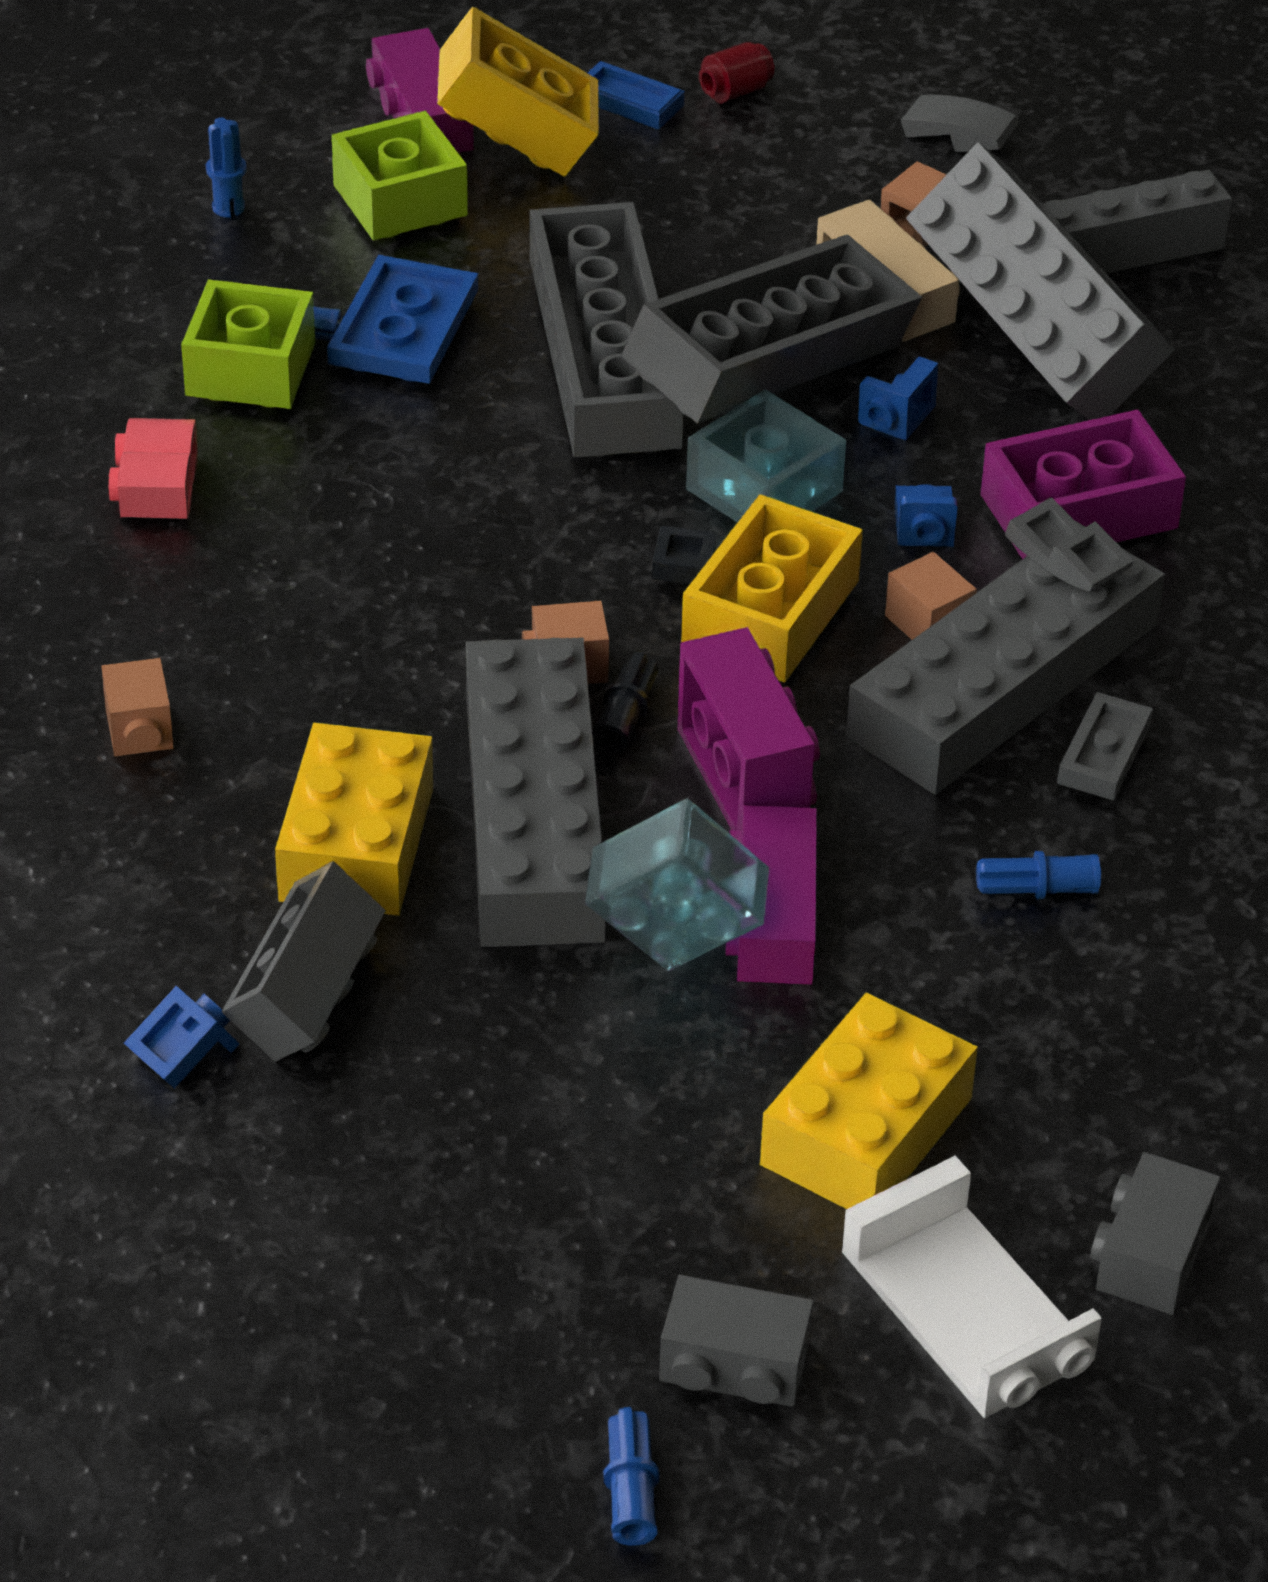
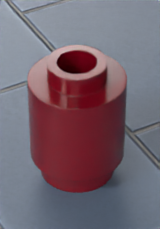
[699,42,775,103]

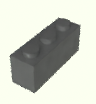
[222,861,386,1062]

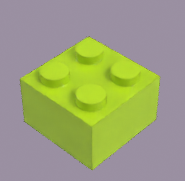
[332,110,468,241]
[181,279,315,409]

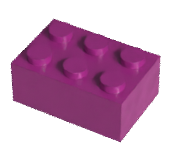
[980,410,1186,559]
[677,627,820,830]

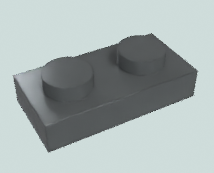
[1057,692,1153,800]

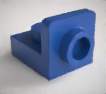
[858,356,938,440]
[895,484,957,547]
[124,986,239,1089]

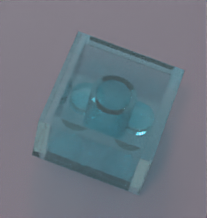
[686,389,846,523]
[585,798,769,971]

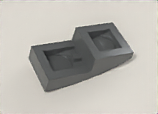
[901,95,1018,152]
[1004,497,1134,592]

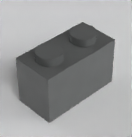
[1090,1152,1220,1315]
[659,1275,813,1407]

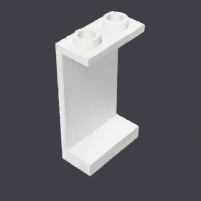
[842,1156,1102,1419]

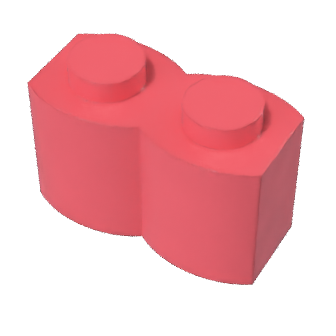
[109,418,198,519]

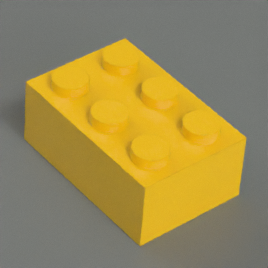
[437,6,599,177]
[681,494,863,682]
[275,723,433,916]
[760,993,978,1209]

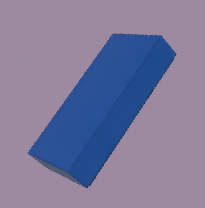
[588,61,684,130]

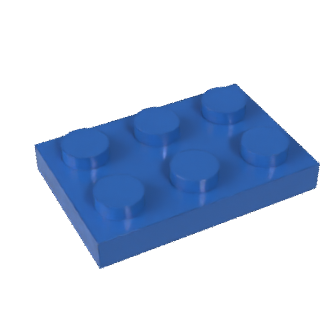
[327,255,478,384]

